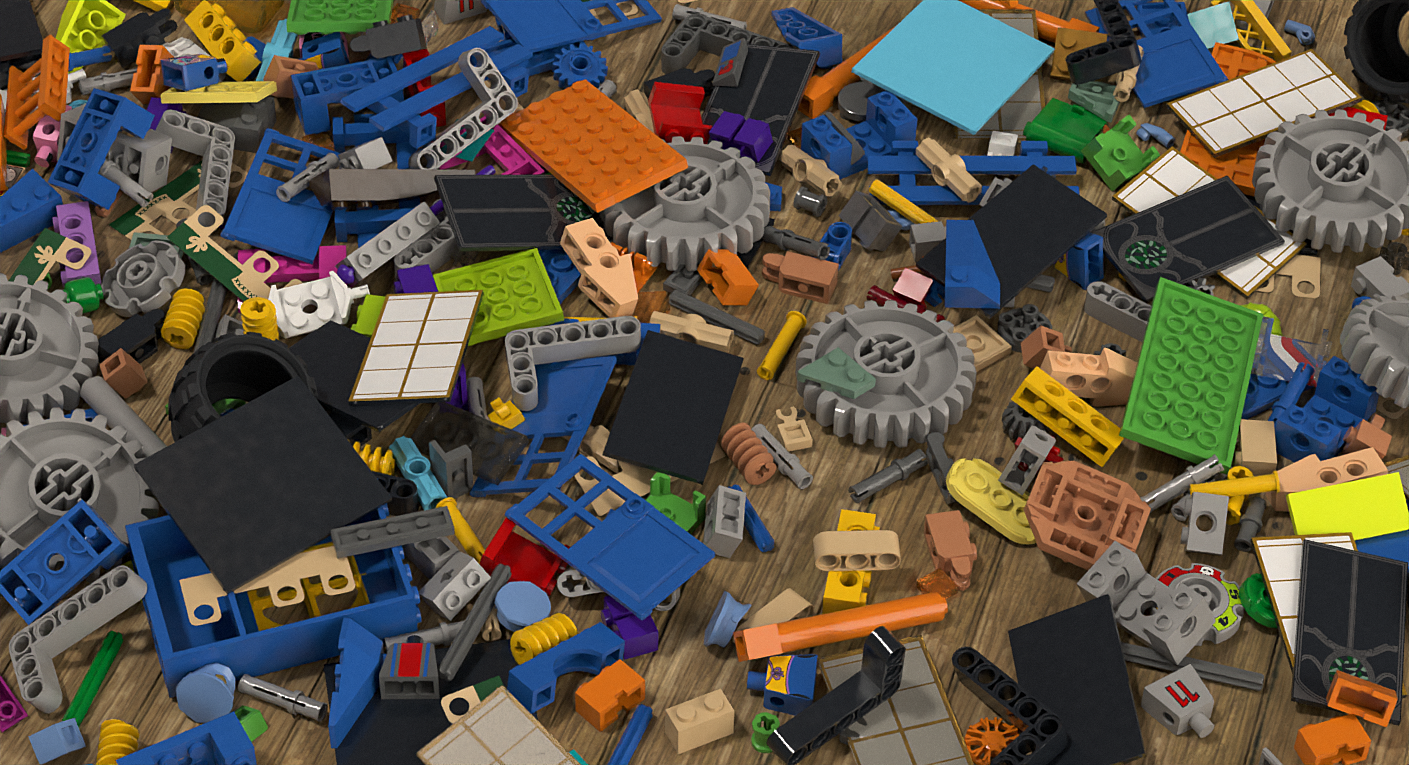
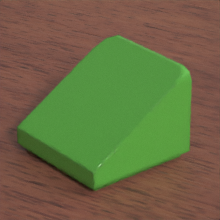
[234,705,268,742]

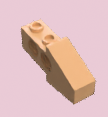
[560,218,638,318]
[1040,348,1137,407]
[1265,447,1388,512]

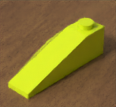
[56,0,126,74]

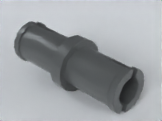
[1234,496,1267,552]

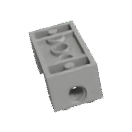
[57,103,172,197]
[1077,541,1216,665]

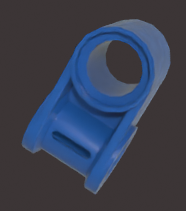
[811,222,852,271]

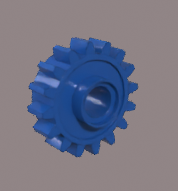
[552,43,608,89]

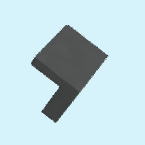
[429,440,473,499]

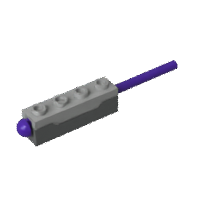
[335,165,495,287]

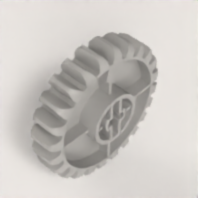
[1252,109,1409,253]
[600,136,770,271]
[0,273,99,425]
[1340,296,1409,409]
[795,300,976,448]
[0,407,159,584]

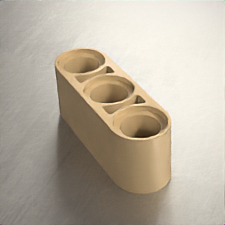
[813,530,901,571]
[733,588,814,660]

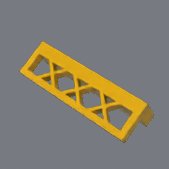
[1210,0,1292,62]

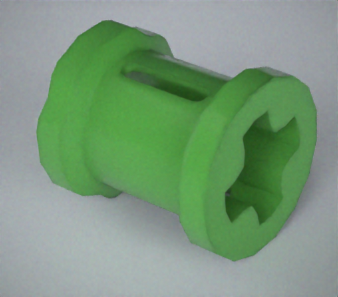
[751,712,780,753]

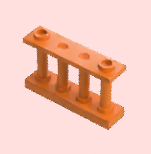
[3,35,70,150]

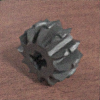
[1002,402,1049,440]

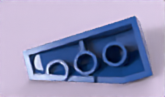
[771,7,842,69]
[945,220,1000,309]
[328,618,387,748]

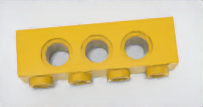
[184,0,261,82]
[1011,366,1125,467]
[822,509,880,614]

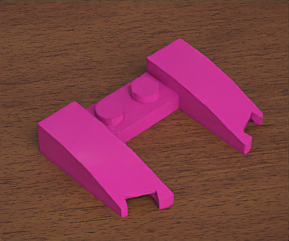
[439,116,545,175]
[238,245,348,313]

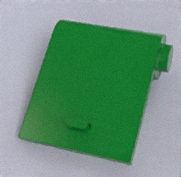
[1023,98,1108,164]

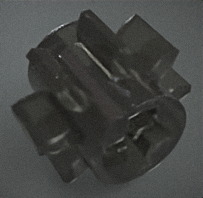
[1379,242,1409,275]

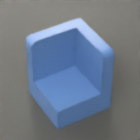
[28,718,86,765]

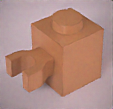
[1021,325,1072,368]
[99,348,148,399]
[1342,413,1392,460]

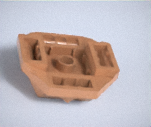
[1024,461,1151,570]

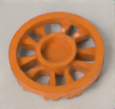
[964,717,1019,765]

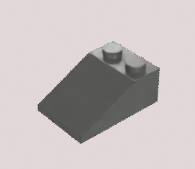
[197,96,277,153]

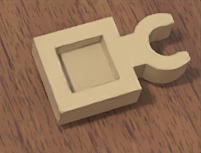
[776,406,813,452]

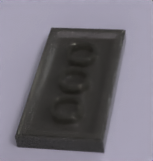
[410,402,529,485]

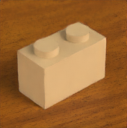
[1233,419,1277,476]
[665,689,734,754]

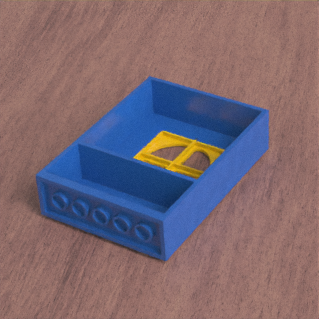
[125,478,422,698]

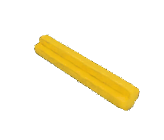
[869,179,939,224]

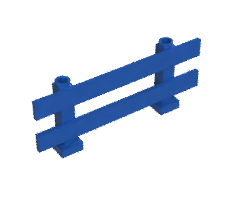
[341,26,533,149]
[333,114,420,248]
[867,141,1080,216]

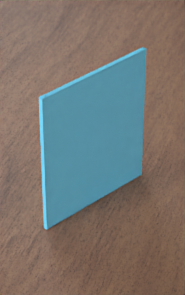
[851,0,1055,135]

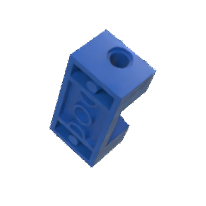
[291,56,404,135]
[48,88,155,210]
[801,90,917,179]
[1275,356,1380,463]
[0,500,130,625]
[116,711,257,765]

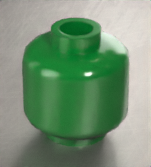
[63,277,104,314]

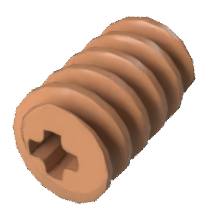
[721,422,777,485]

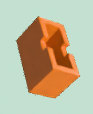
[130,45,174,104]
[697,249,759,305]
[575,659,645,732]
[1326,670,1398,727]
[1294,714,1371,765]

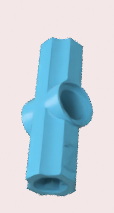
[256,19,298,81]
[389,436,447,510]

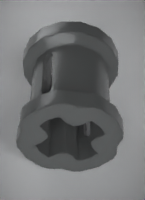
[793,186,828,217]

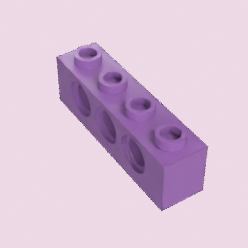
[52,201,101,288]

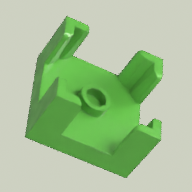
[1081,114,1161,192]
[646,472,706,534]

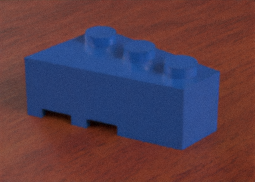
[0,168,63,253]

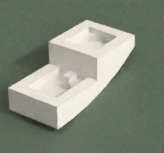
[987,131,1018,176]

